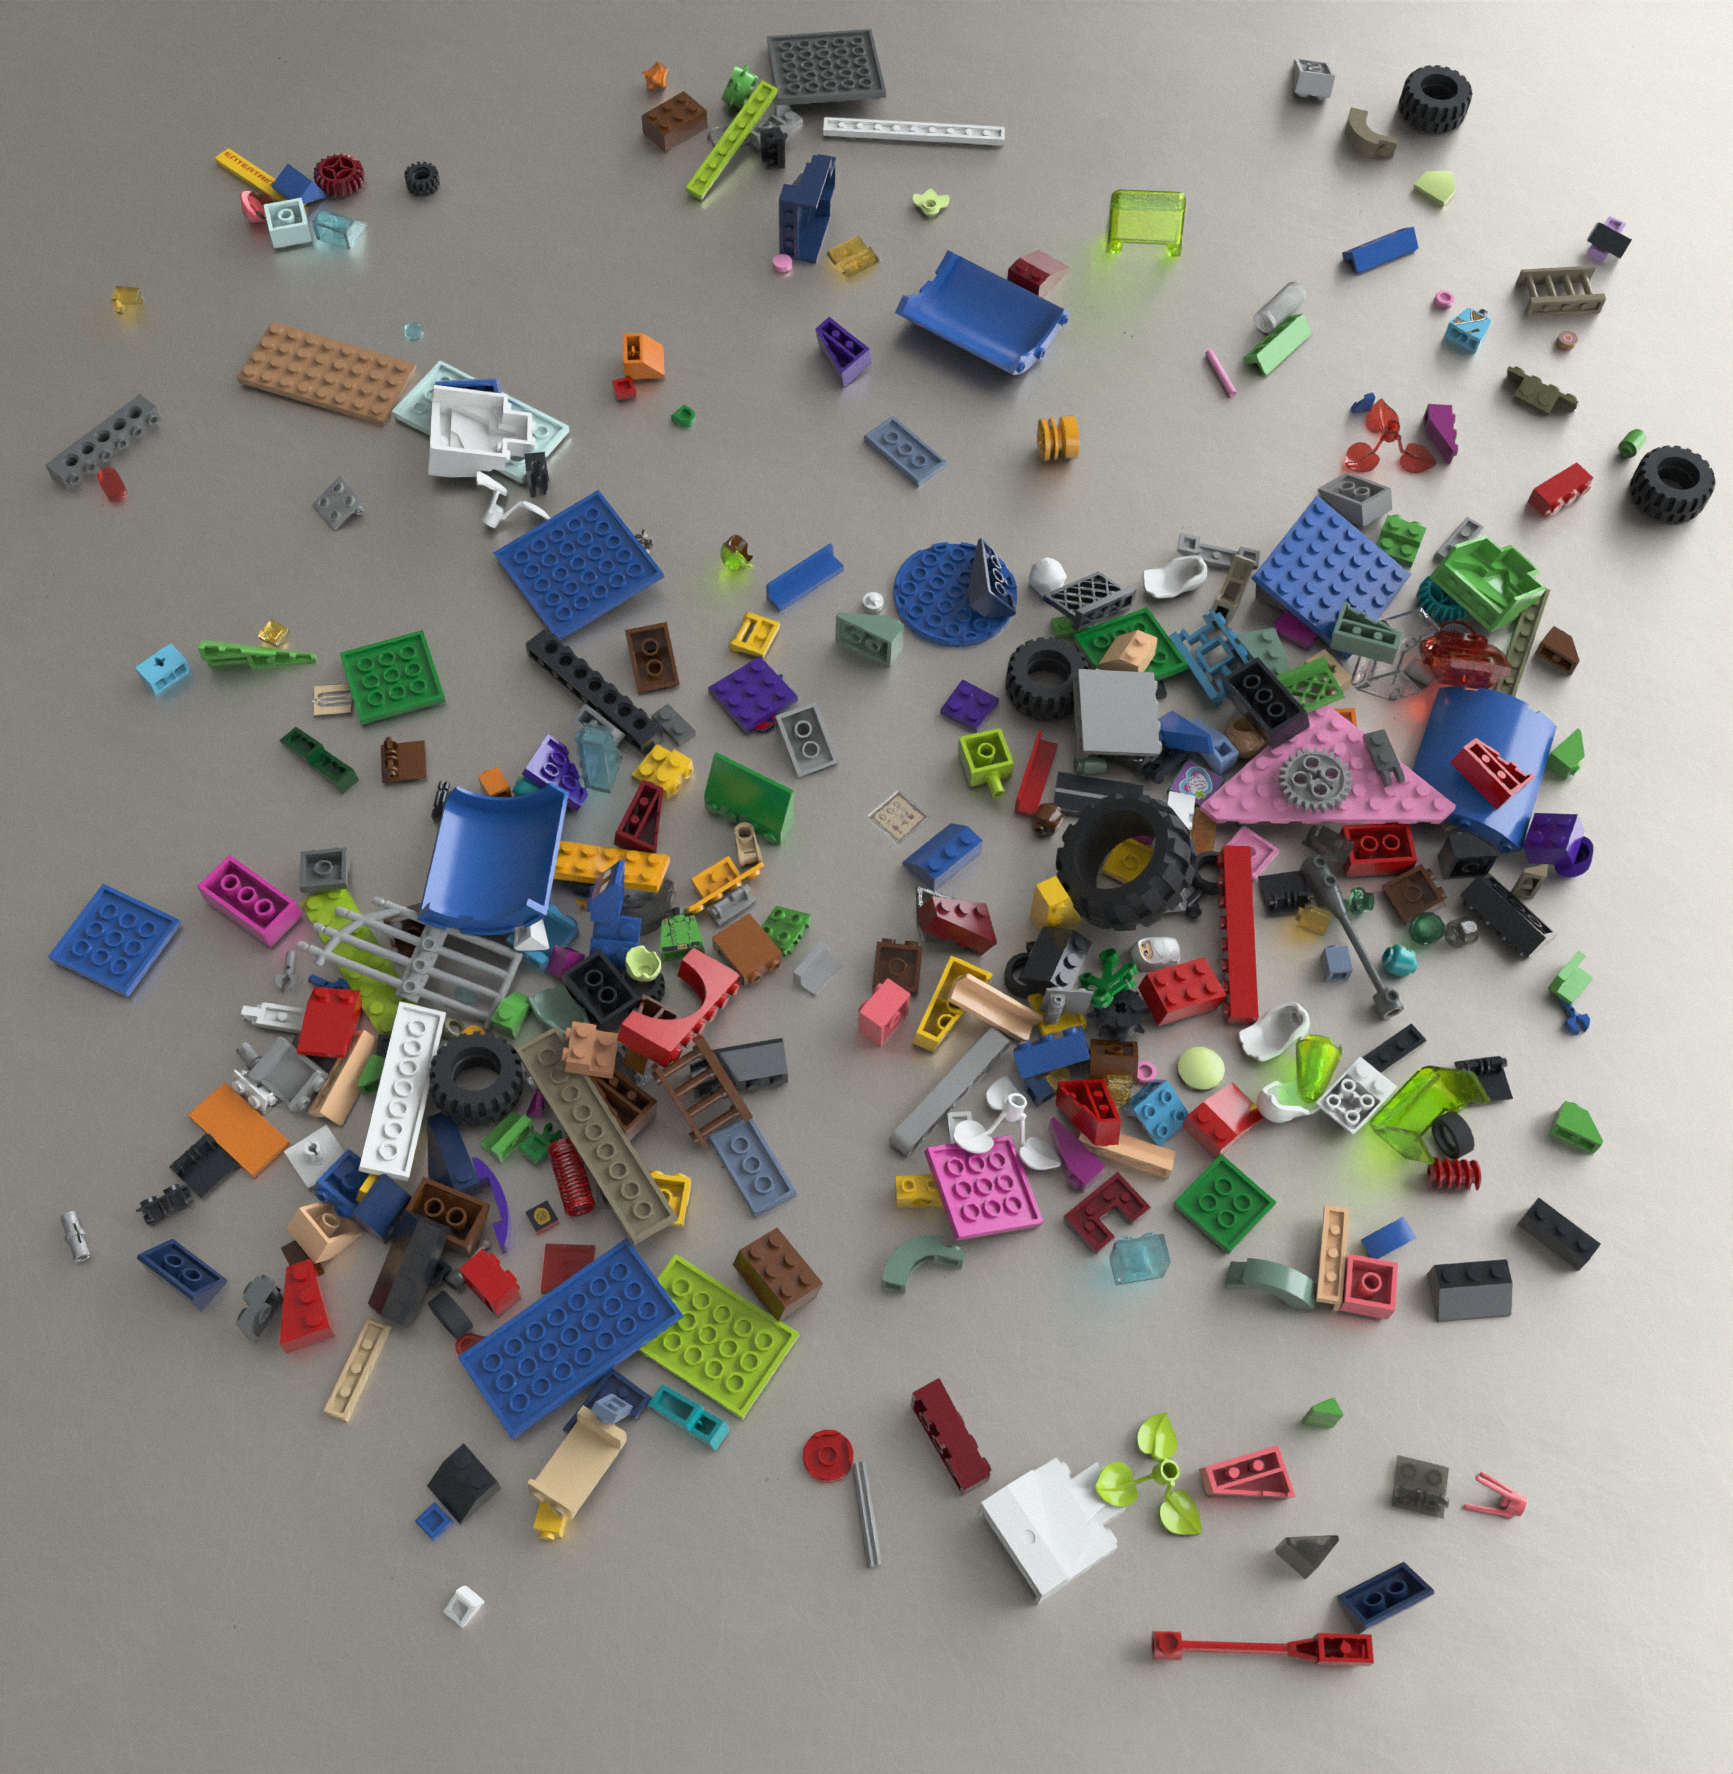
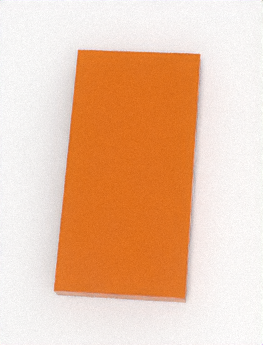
[188,1082,291,1178]

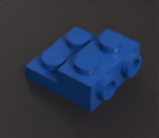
[589,916,642,970]
[313,1149,370,1220]

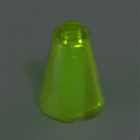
[1295,1034,1344,1103]

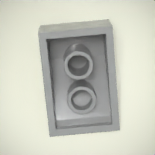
[1293,58,1335,100]
[1318,472,1392,527]
[773,701,839,777]

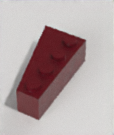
[910,1378,992,1496]

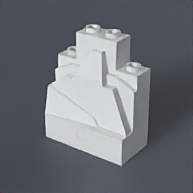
[428,385,535,478]
[977,1457,1127,1605]

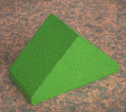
[357,1054,385,1096]

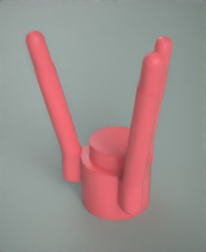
[1464,1472,1527,1519]

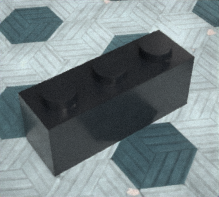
[1517,1197,1601,1271]

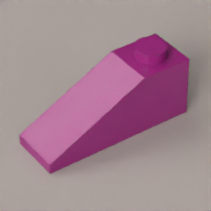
[1048,1117,1106,1193]

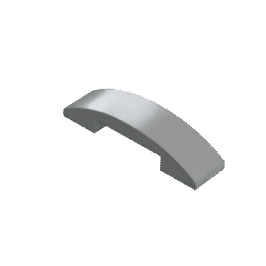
[1177,533,1260,570]

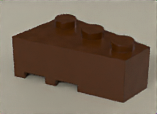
[588,1068,658,1141]

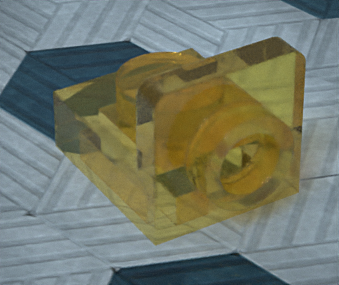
[1106,1075,1132,1106]

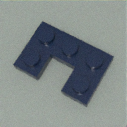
[563,1369,652,1435]

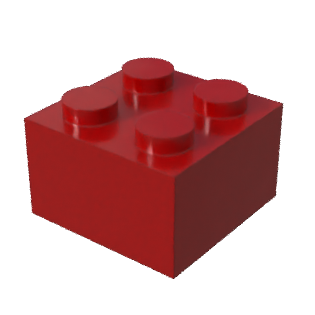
[459,1249,521,1319]

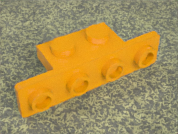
[684,856,764,915]

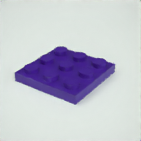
[708,656,798,733]

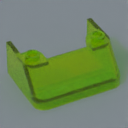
[1369,1065,1491,1164]

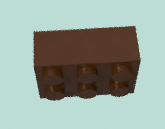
[641,91,708,152]
[733,1227,823,1322]

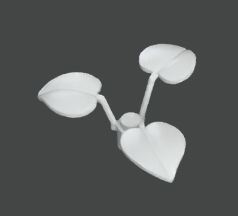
[476,472,550,528]
[953,1076,1062,1170]

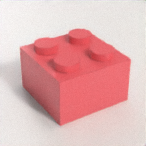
[858,978,910,1047]
[1339,1254,1398,1319]

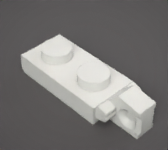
[241,1002,306,1034]

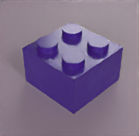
[1522,813,1585,866]

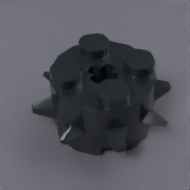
[1087,985,1151,1044]

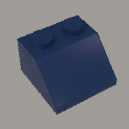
[352,1174,412,1244]

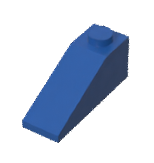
[1157,710,1214,754]

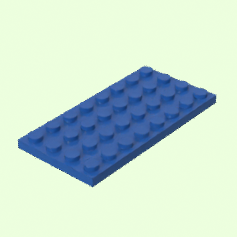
[458,1238,683,1440]

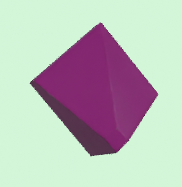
[526,1088,545,1118]

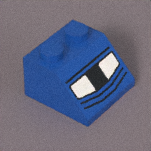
[586,860,625,923]

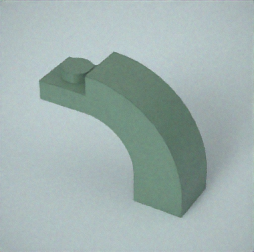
[881,1235,966,1294]
[1225,1258,1317,1309]

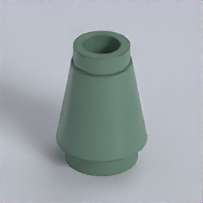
[1073,756,1107,775]

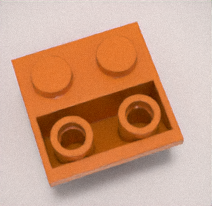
[623,333,665,380]

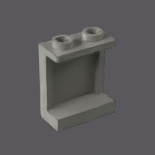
[248,1037,329,1112]

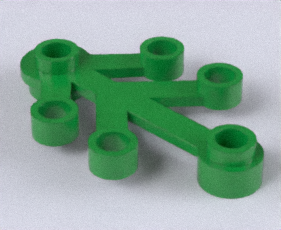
[1078,948,1138,1008]

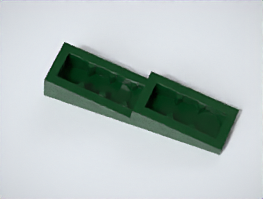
[280,727,359,794]

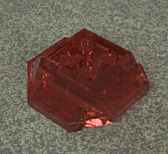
[1418,630,1511,689]

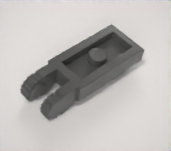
[1363,729,1405,787]

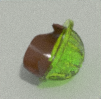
[720,534,755,571]

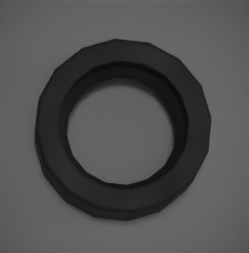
[1191,851,1221,896]
[1004,952,1037,999]
[1431,1111,1475,1159]
[428,1290,473,1340]

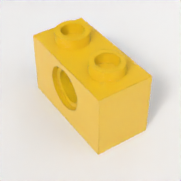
[894,1174,943,1209]

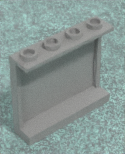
[1073,669,1162,762]

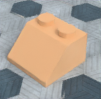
[1098,630,1157,672]
[286,1201,364,1264]

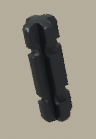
[431,781,451,822]

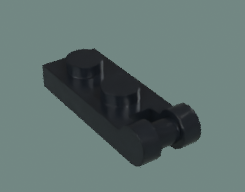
[1139,747,1193,784]

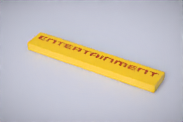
[215,148,307,206]

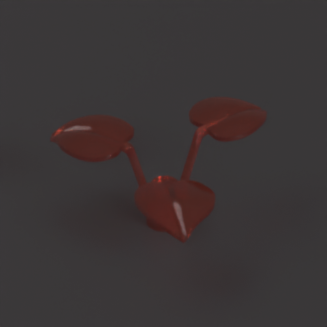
[1344,399,1437,473]

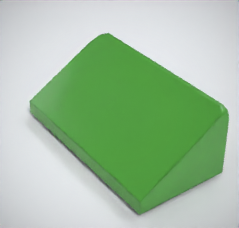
[1302,1397,1343,1428]

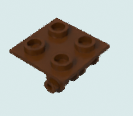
[381,737,427,783]

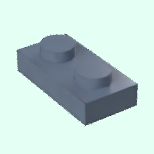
[591,1393,633,1425]

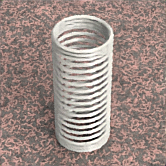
[1254,282,1306,333]

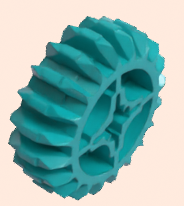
[1417,576,1468,624]

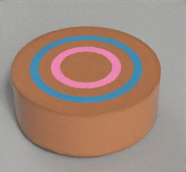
[1557,331,1578,350]

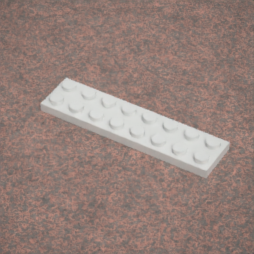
[358,1001,446,1182]

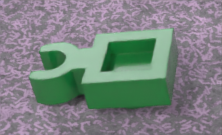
[519,1123,562,1165]

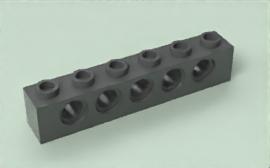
[45,394,161,491]

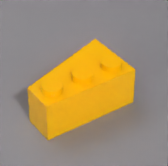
[1029,876,1081,933]

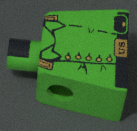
[660,907,705,962]

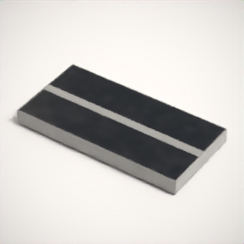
[1053,771,1144,816]

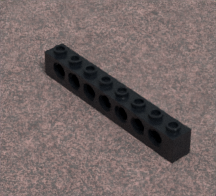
[525,629,663,757]

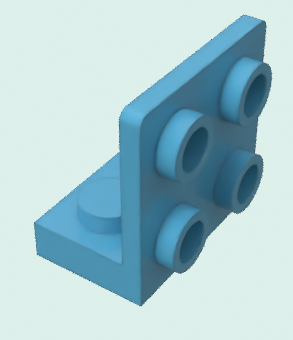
[1120,1079,1189,1146]

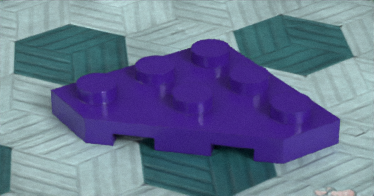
[522,734,588,812]

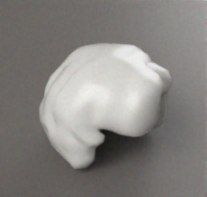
[1029,557,1067,597]

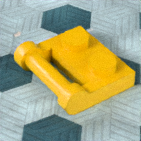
[728,612,780,659]

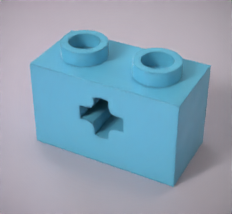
[135,643,191,695]

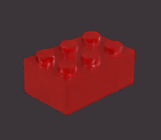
[1337,822,1418,877]
[1138,957,1226,1026]

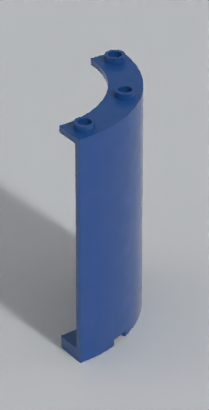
[895,250,1069,375]
[1412,686,1557,854]
[417,782,569,935]

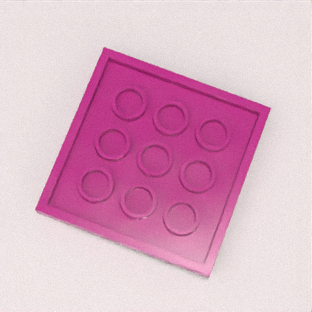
[924,1135,1044,1241]

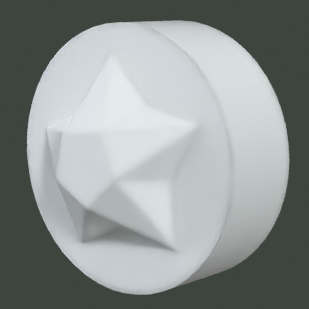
[863,592,884,613]

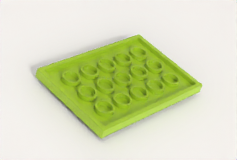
[638,1253,799,1420]

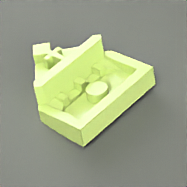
[1414,171,1456,206]

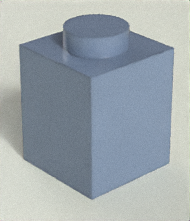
[1320,945,1353,982]

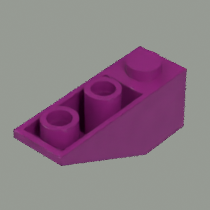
[1423,403,1458,464]

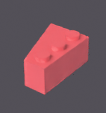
[1199,1445,1296,1499]

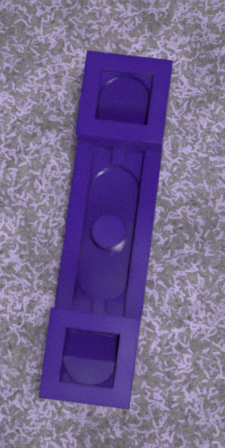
[472,1157,511,1254]

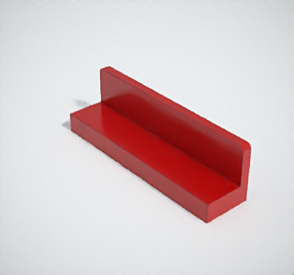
[1014,730,1058,818]

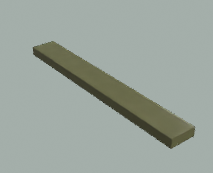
[1494,589,1550,697]

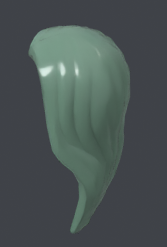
[528,984,590,1044]

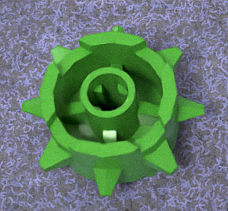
[721,63,758,112]

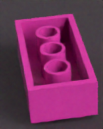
[197,854,302,948]

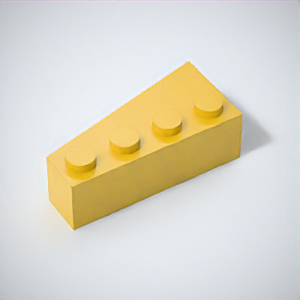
[912,955,993,1052]

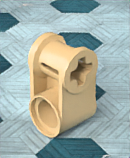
[734,822,762,868]

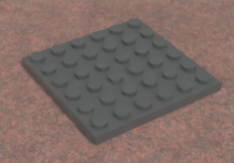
[767,29,886,106]

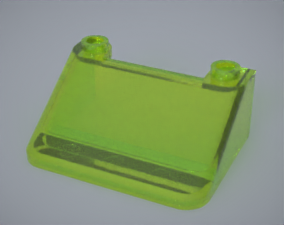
[1105,189,1187,257]

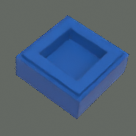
[415,1502,453,1542]

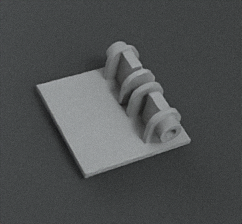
[312,476,364,530]
[1039,987,1094,1025]

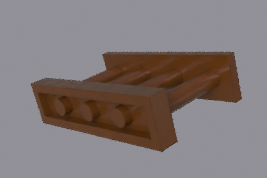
[651,1034,753,1149]

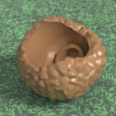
[1224,717,1268,759]

